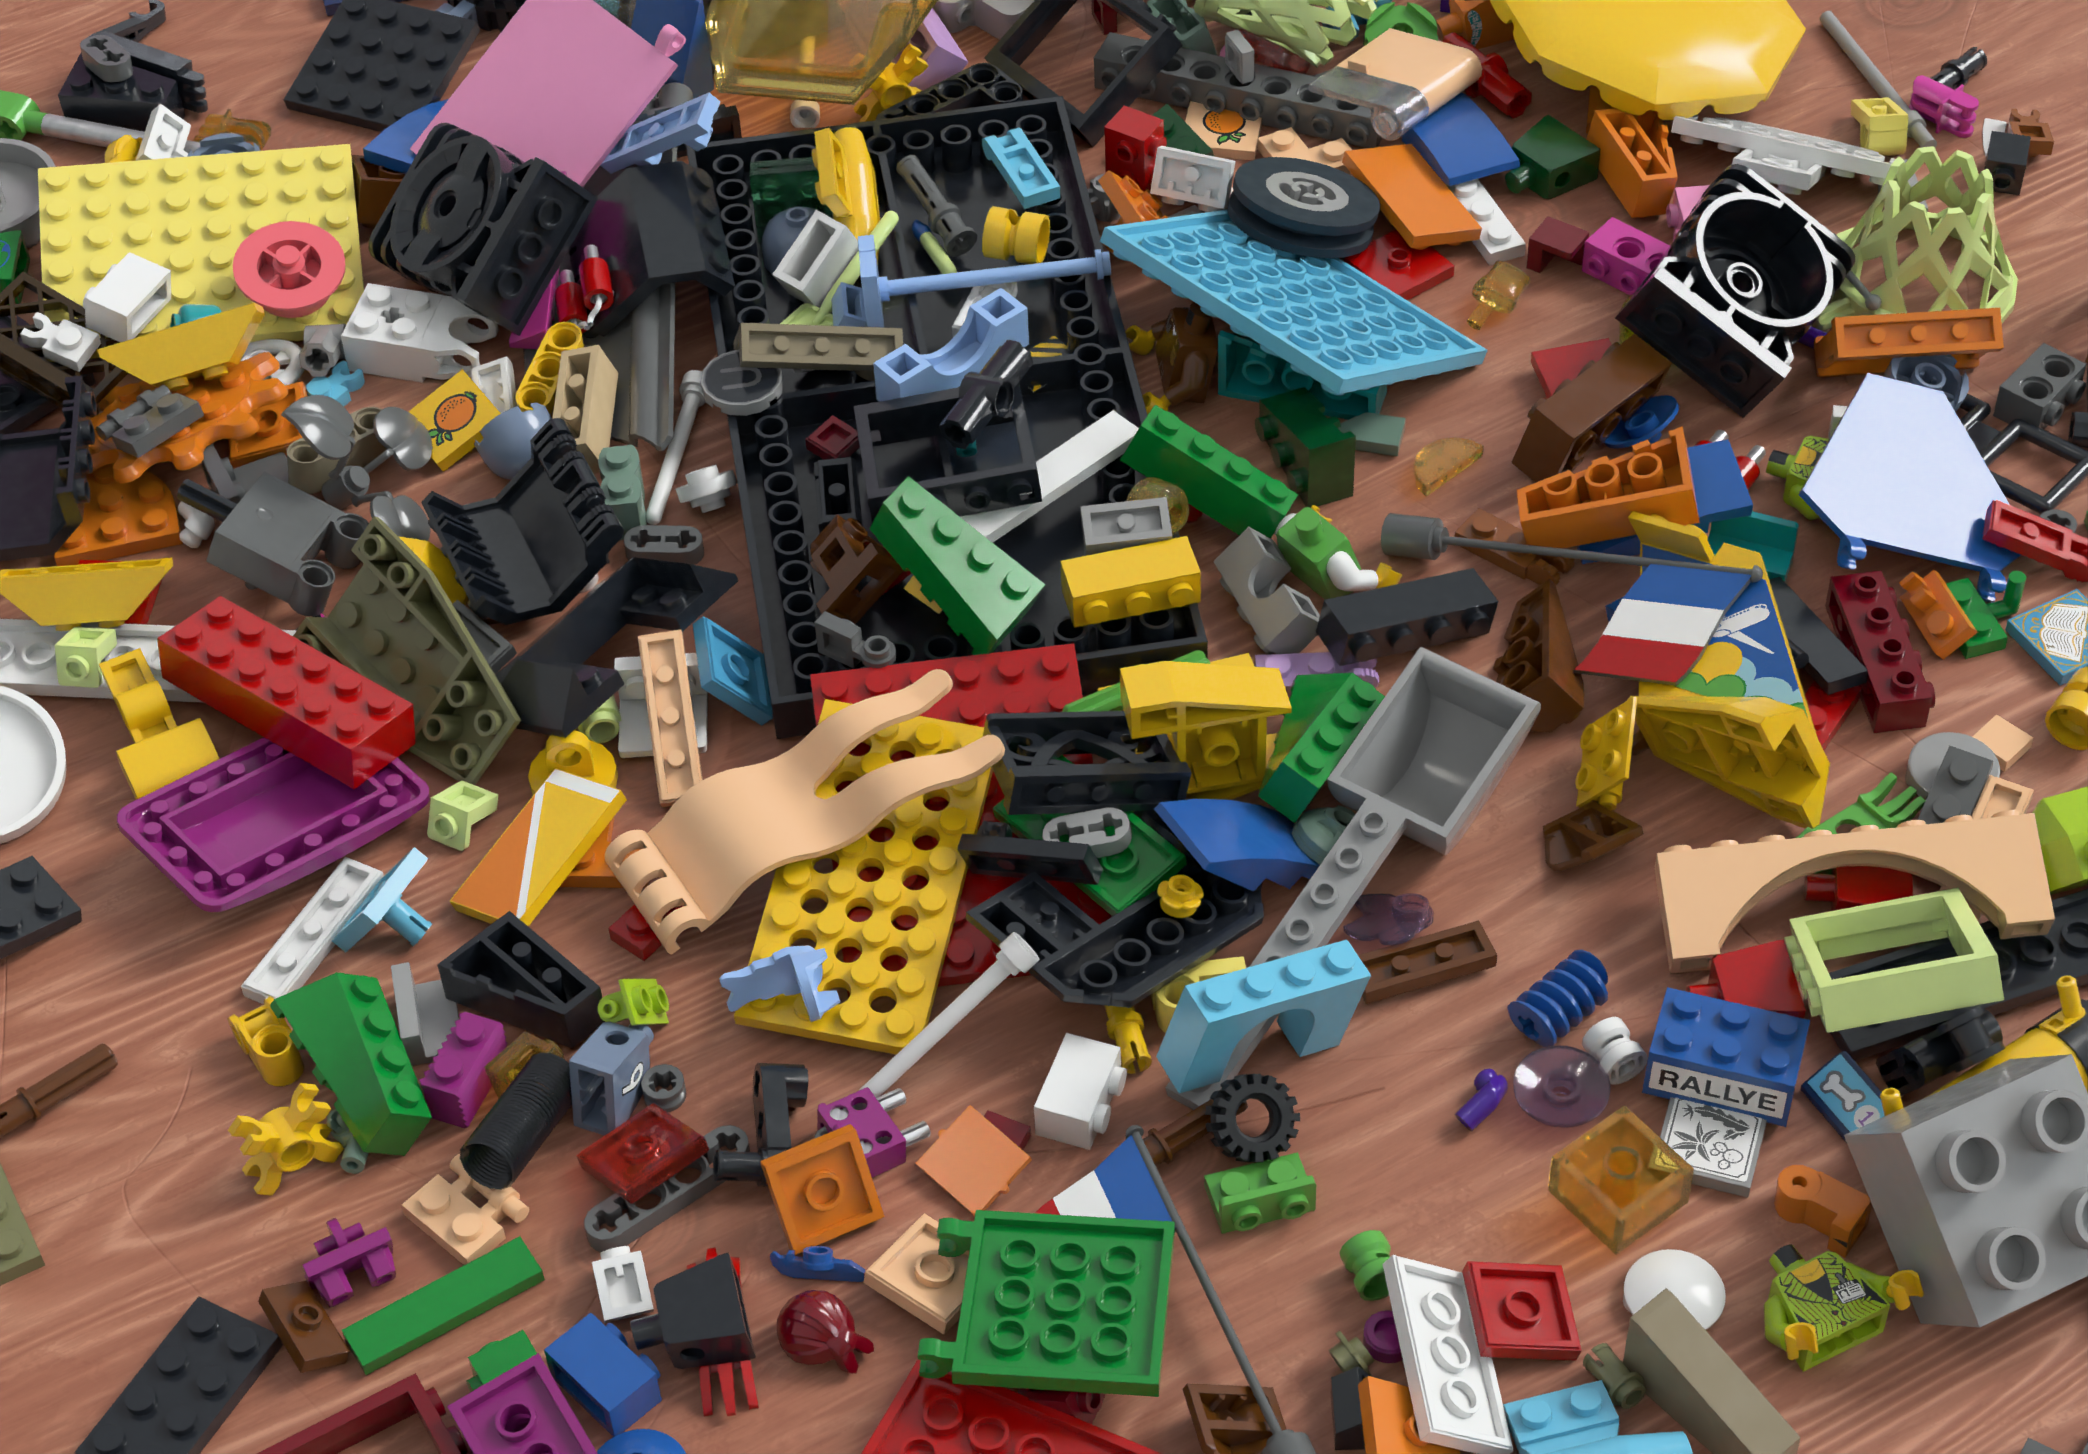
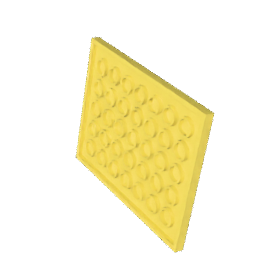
[38,144,364,362]

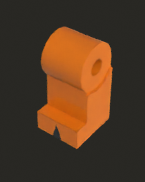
[1774,1165,1872,1258]

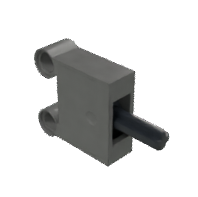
[176,471,369,617]

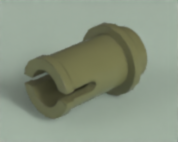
[1583,1343,1646,1409]

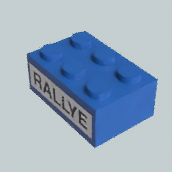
[1642,987,1810,1127]

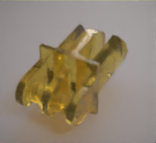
[193,109,272,151]

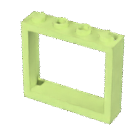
[1784,887,2004,1033]

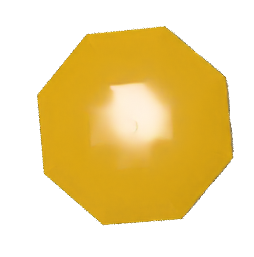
[1490,0,1806,120]

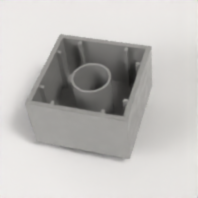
[1844,1054,2088,1328]

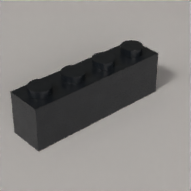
[1316,568,1499,666]

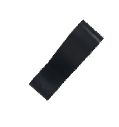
[876,63,1023,120]

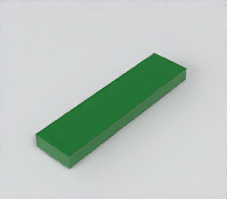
[341,1236,545,1375]

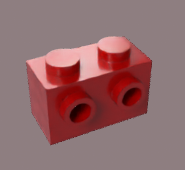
[1104,105,1167,192]

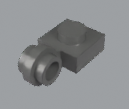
[815,611,896,668]

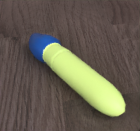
[912,220,957,274]

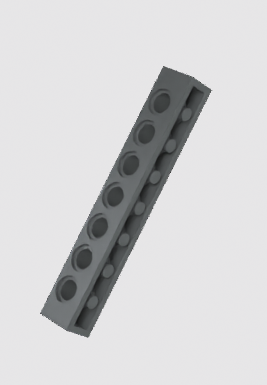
[1094,32,1392,148]

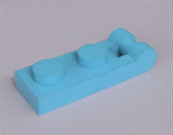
[982,127,1061,209]

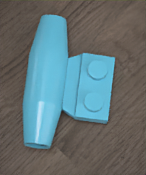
[1503,1380,1693,1454]

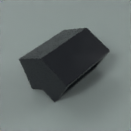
[1330,1366,1372,1450]

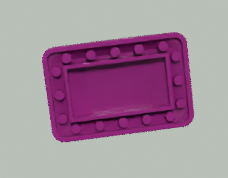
[117,737,430,912]

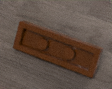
[1358,920,1497,1004]

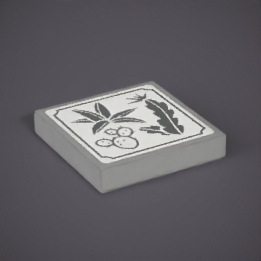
[1651,1097,1767,1198]

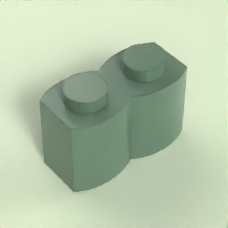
[1147,0,1217,55]
[598,445,647,540]

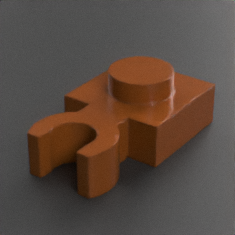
[2007,109,2054,157]

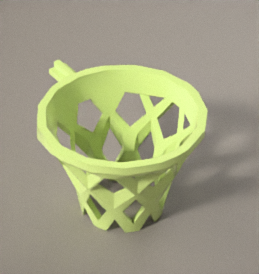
[1194,0,1378,67]
[1812,146,2018,331]

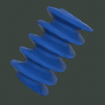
[1507,949,1608,1048]

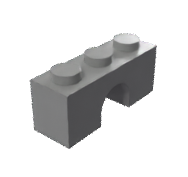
[1213,527,1320,654]

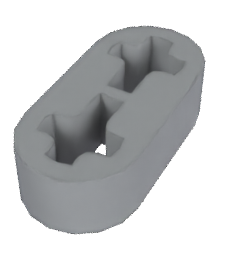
[1042,808,1132,858]

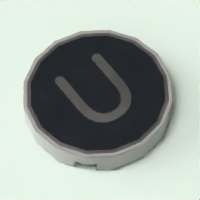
[701,350,783,416]

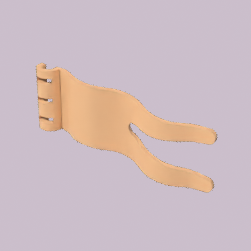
[604,669,1005,955]

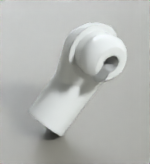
[177,501,215,548]

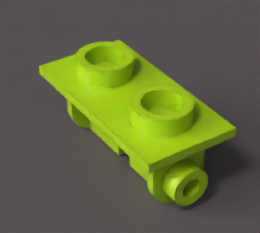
[598,979,669,1026]

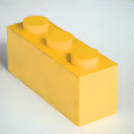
[1060,536,1201,628]

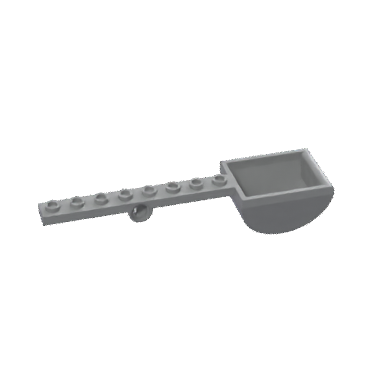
[1165,647,1541,1110]

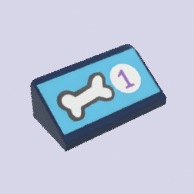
[1800,1051,1885,1143]

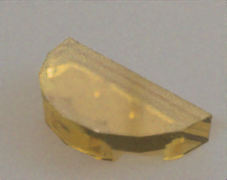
[1413,437,1484,496]

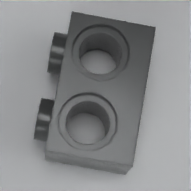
[1993,343,2087,430]

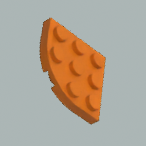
[54,463,183,566]

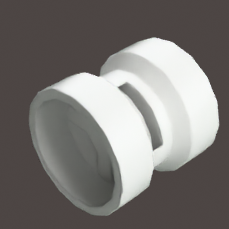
[1582,1017,1648,1085]

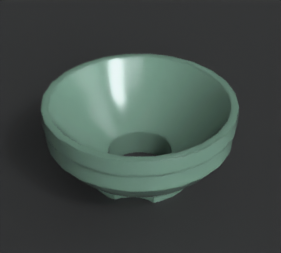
[1292,805,1355,864]

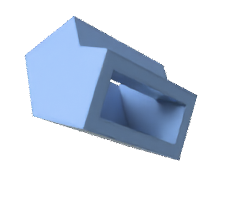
[831,282,867,327]

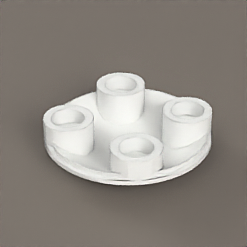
[1623,1249,1726,1330]

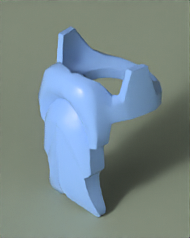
[719,945,840,1022]

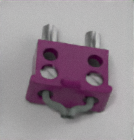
[815,1087,931,1178]

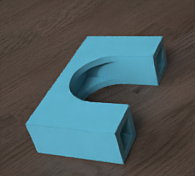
[1156,939,1371,1094]

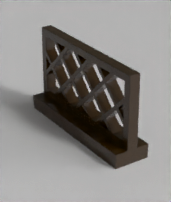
[0,272,128,417]

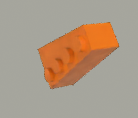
[1517,426,1700,555]

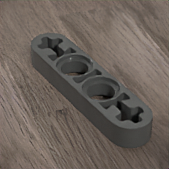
[584,1125,750,1252]

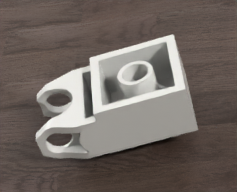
[341,283,499,383]

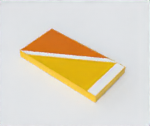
[450,768,627,926]

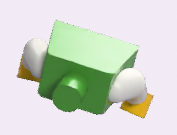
[1274,505,1402,600]

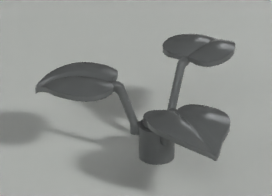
[281,395,433,541]

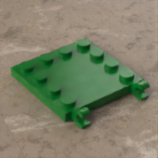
[917,1210,1175,1397]

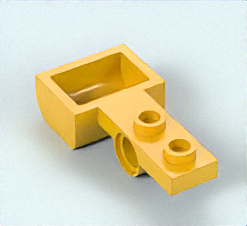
[99,648,220,800]

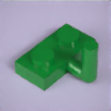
[1946,571,2026,659]

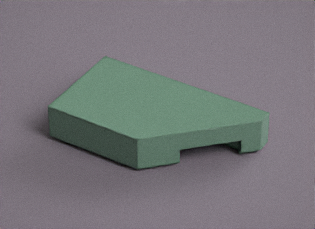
[1338,412,1406,456]

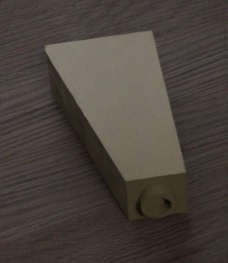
[1623,1288,1801,1454]

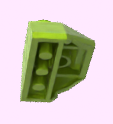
[2032,787,2088,895]

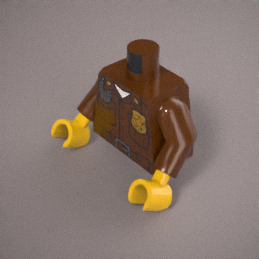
[1125,302,1218,416]

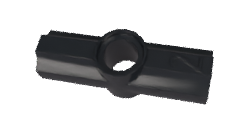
[939,340,1033,449]

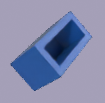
[544,1313,662,1437]

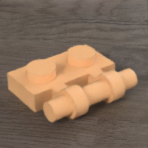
[402,1154,529,1265]

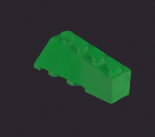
[1120,405,1298,539]
[1258,673,1385,823]
[270,972,432,1156]

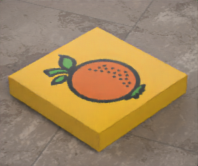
[408,369,501,472]

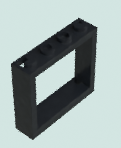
[984,0,1183,147]
[854,383,1043,522]

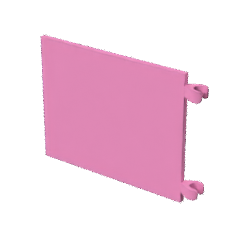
[410,0,686,187]

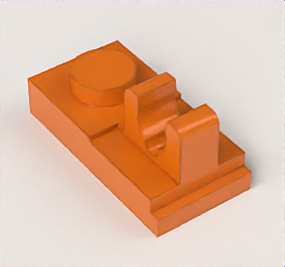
[1899,570,1978,660]

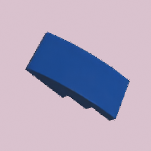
[1390,92,1520,186]
[363,99,448,173]
[1576,439,1753,564]
[1154,799,1320,892]

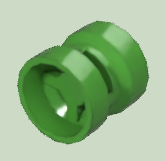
[1339,1230,1391,1301]

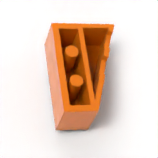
[1586,108,1678,218]

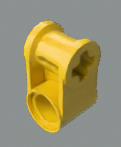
[227,996,304,1086]

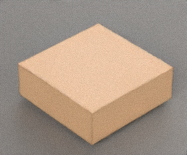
[1972,715,2034,772]

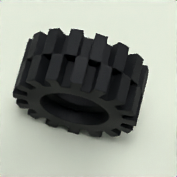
[1205,1074,1300,1162]

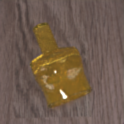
[1467,260,1530,330]

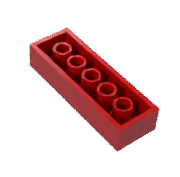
[157,596,416,790]

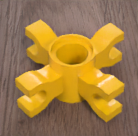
[849,43,928,122]
[228,1083,344,1195]

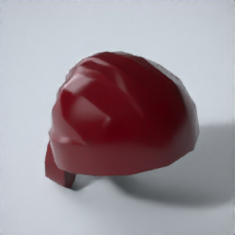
[777,1290,874,1374]

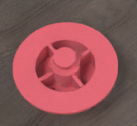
[233,221,346,318]

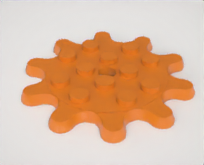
[89,352,288,484]

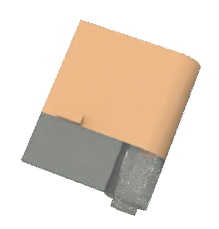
[1309,28,1482,141]

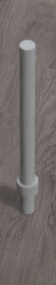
[1819,11,1937,148]

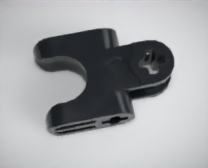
[1876,1005,2005,1096]

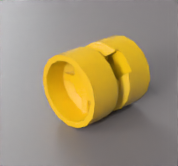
[982,206,1050,264]
[2045,667,2088,750]

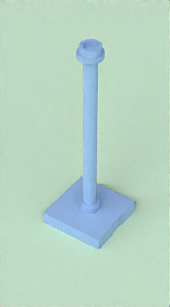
[858,235,1111,327]

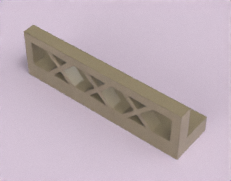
[734,323,903,371]

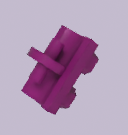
[303,1218,396,1308]

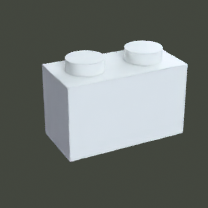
[772,210,859,308]
[83,252,171,342]
[1034,1033,1127,1150]

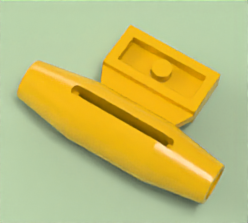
[812,128,880,265]

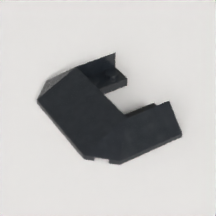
[495,557,739,738]
[966,811,1264,1008]

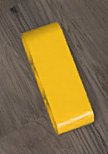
[515,322,584,419]

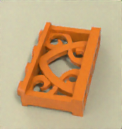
[1814,308,2004,377]

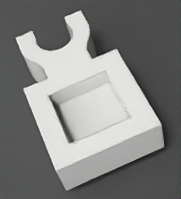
[20,312,101,372]

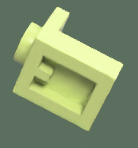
[54,627,117,688]
[427,780,499,851]

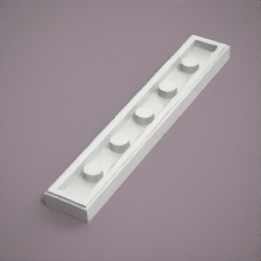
[960,410,1139,543]

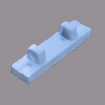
[600,92,721,174]

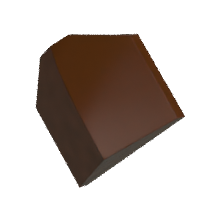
[1543,801,1644,871]
[1182,1383,1287,1454]

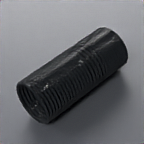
[460,1053,572,1190]

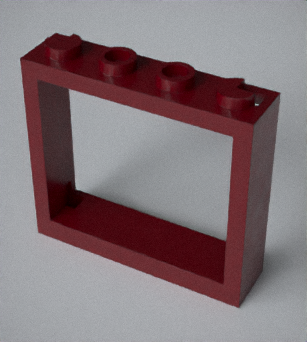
[257,1373,468,1454]

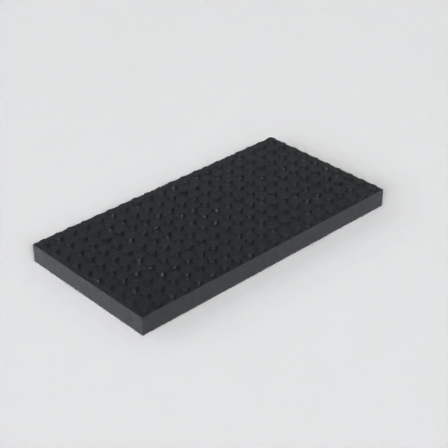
[686,96,1208,739]

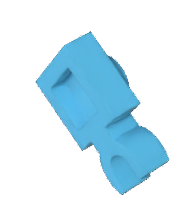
[305,361,365,406]

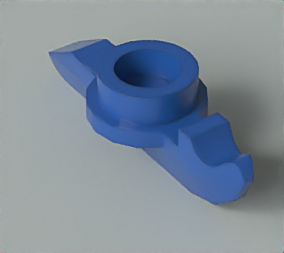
[770,1246,866,1282]

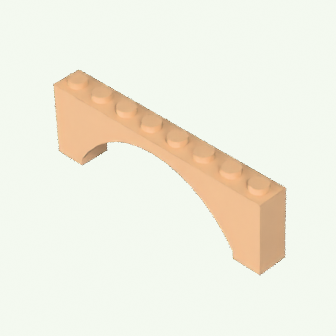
[1654,810,2055,974]

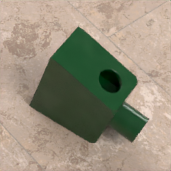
[1505,114,1600,199]

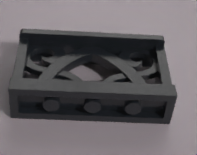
[983,711,1192,815]

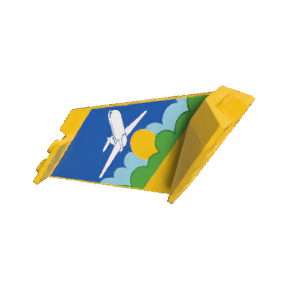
[1628,511,1830,830]

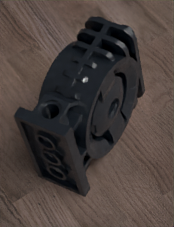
[368,122,598,336]
[1615,164,1855,418]

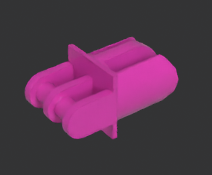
[1909,75,1979,138]

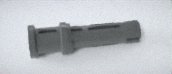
[897,155,977,257]

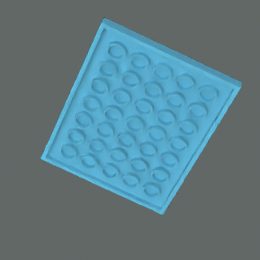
[1100,209,1487,395]

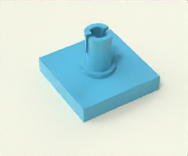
[332,847,432,952]

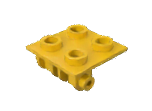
[1575,696,1637,810]

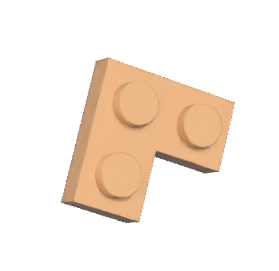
[1257,127,1352,175]

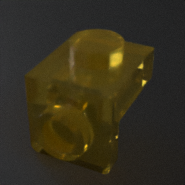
[484,1031,565,1099]

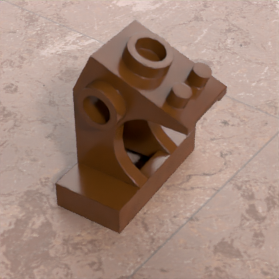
[810,514,904,624]

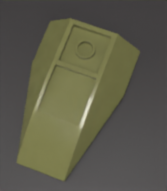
[293,517,521,785]

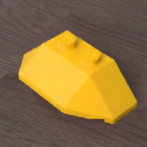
[97,302,265,392]
[0,558,173,631]

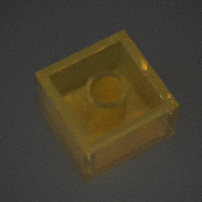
[1548,1105,1694,1255]

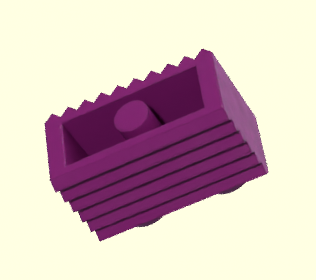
[419,1012,511,1128]

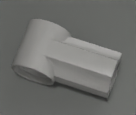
[299,324,346,377]

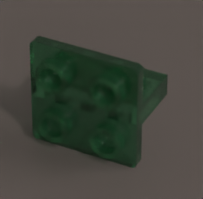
[749,157,833,227]

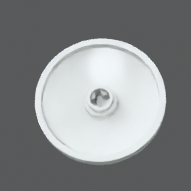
[0,686,66,844]

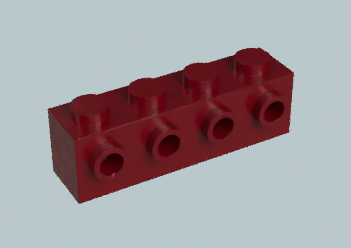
[1825,571,1935,733]

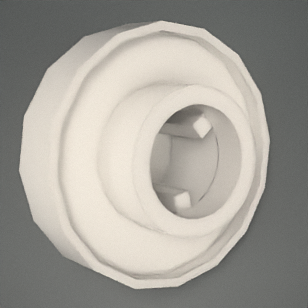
[675,464,737,513]

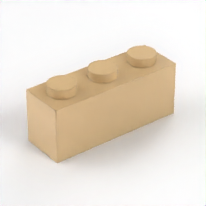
[553,345,619,474]

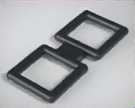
[1959,393,2088,514]

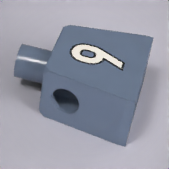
[569,1021,654,1140]

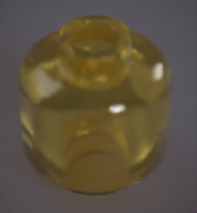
[1127,477,1189,535]

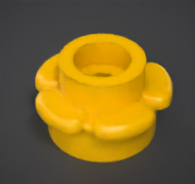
[1157,875,1204,918]

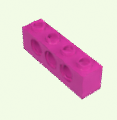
[1582,217,1670,296]

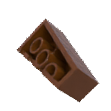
[1511,334,1672,482]

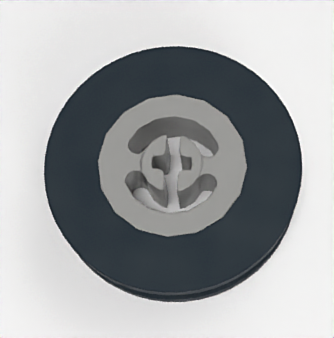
[1227,157,1380,258]

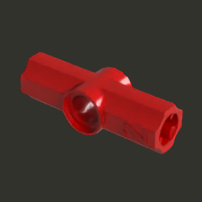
[1442,32,1532,119]

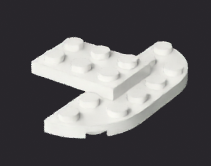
[1671,115,1895,195]

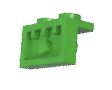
[1204,1152,1317,1234]

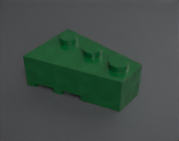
[1255,387,1356,508]

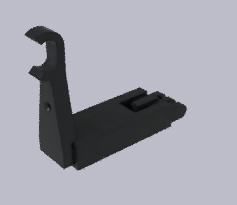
[87,0,208,113]

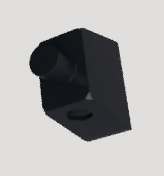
[630,1252,756,1369]

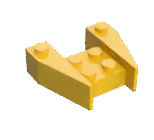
[1120,661,1292,812]

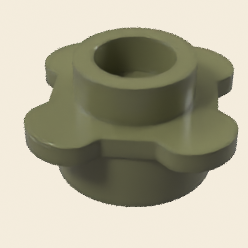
[1328,1330,1374,1377]

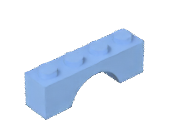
[873,288,1029,402]

